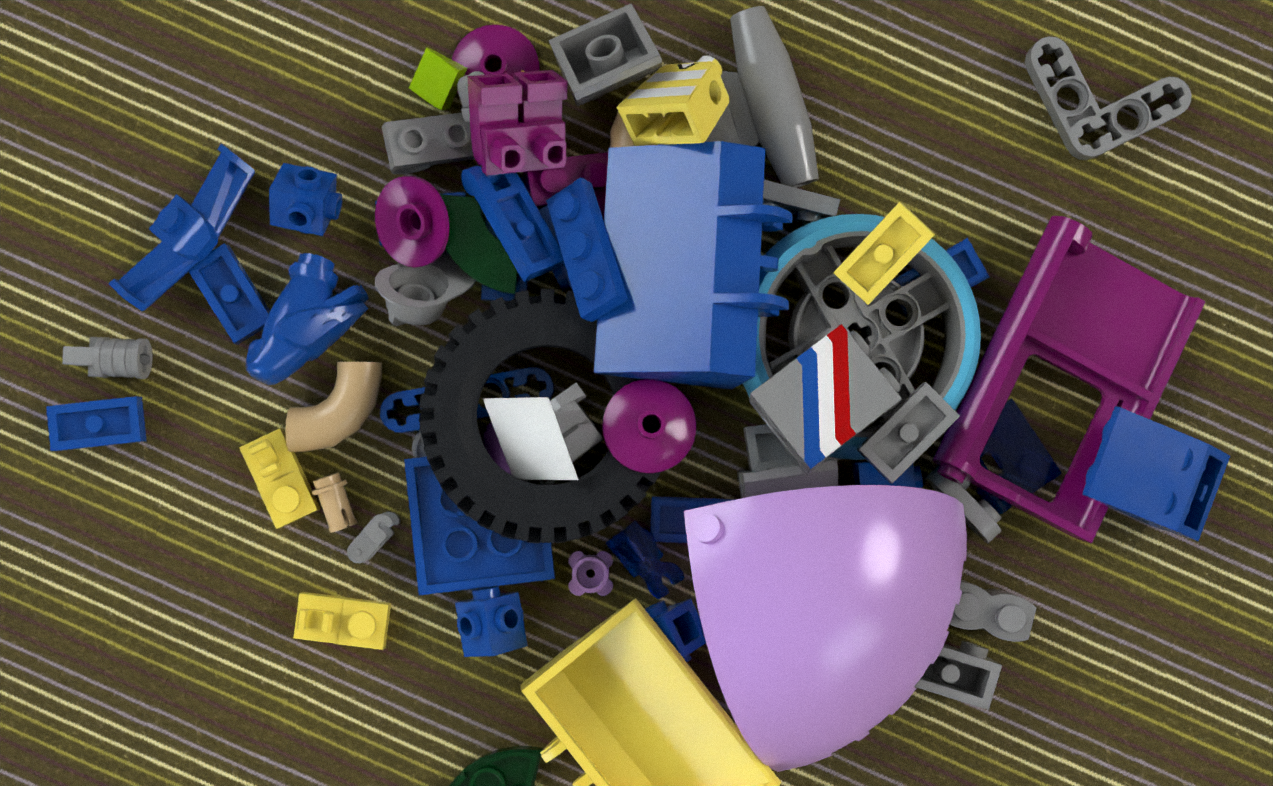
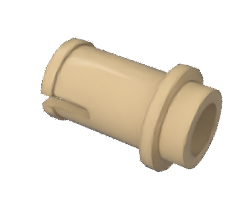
[311,472,358,533]

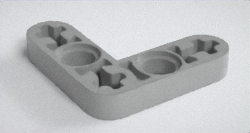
[1025,36,1192,160]

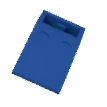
[1082,406,1230,541]

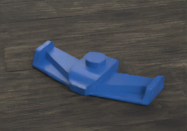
[108,143,255,311]

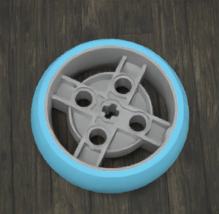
[743,214,981,460]

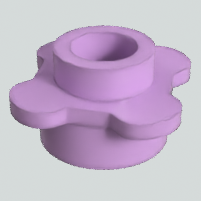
[568,551,613,596]

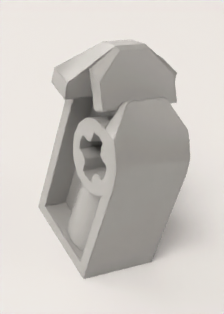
[550,383,604,463]

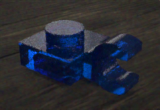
[606,520,685,599]

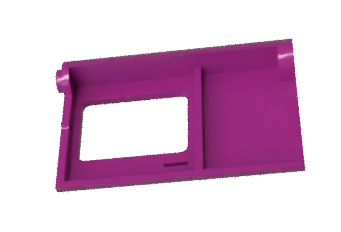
[932,216,1205,543]

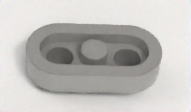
[925,465,1001,544]

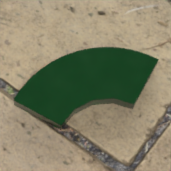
[440,194,519,295]
[449,746,543,786]

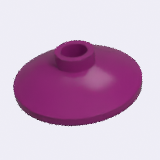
[452,25,540,94]
[375,176,449,268]
[602,379,696,473]

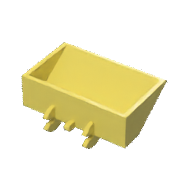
[520,598,782,786]

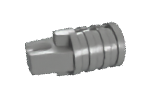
[62,337,153,379]

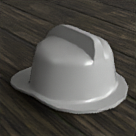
[375,249,476,326]

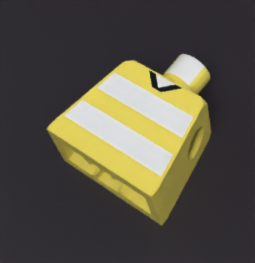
[617,56,729,146]

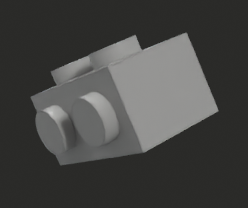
[914,641,1002,710]

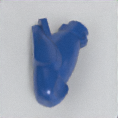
[245,253,369,385]

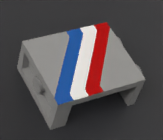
[749,324,902,475]

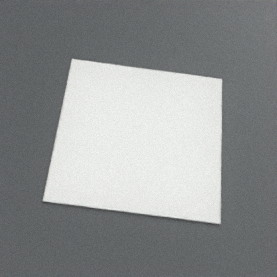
[483,397,579,480]

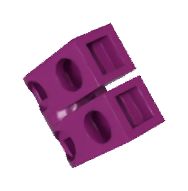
[467,70,568,176]

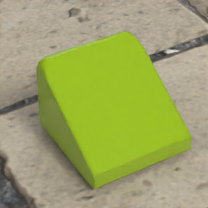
[409,47,467,111]

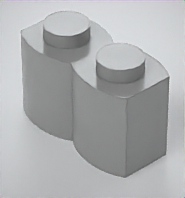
[950,579,1037,642]

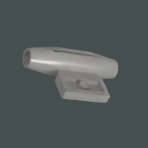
[705,6,819,188]

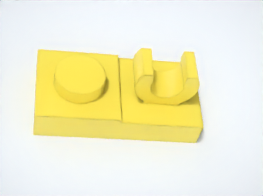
[833,201,935,305]
[239,428,321,529]
[293,592,391,650]

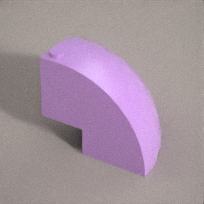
[684,485,967,772]

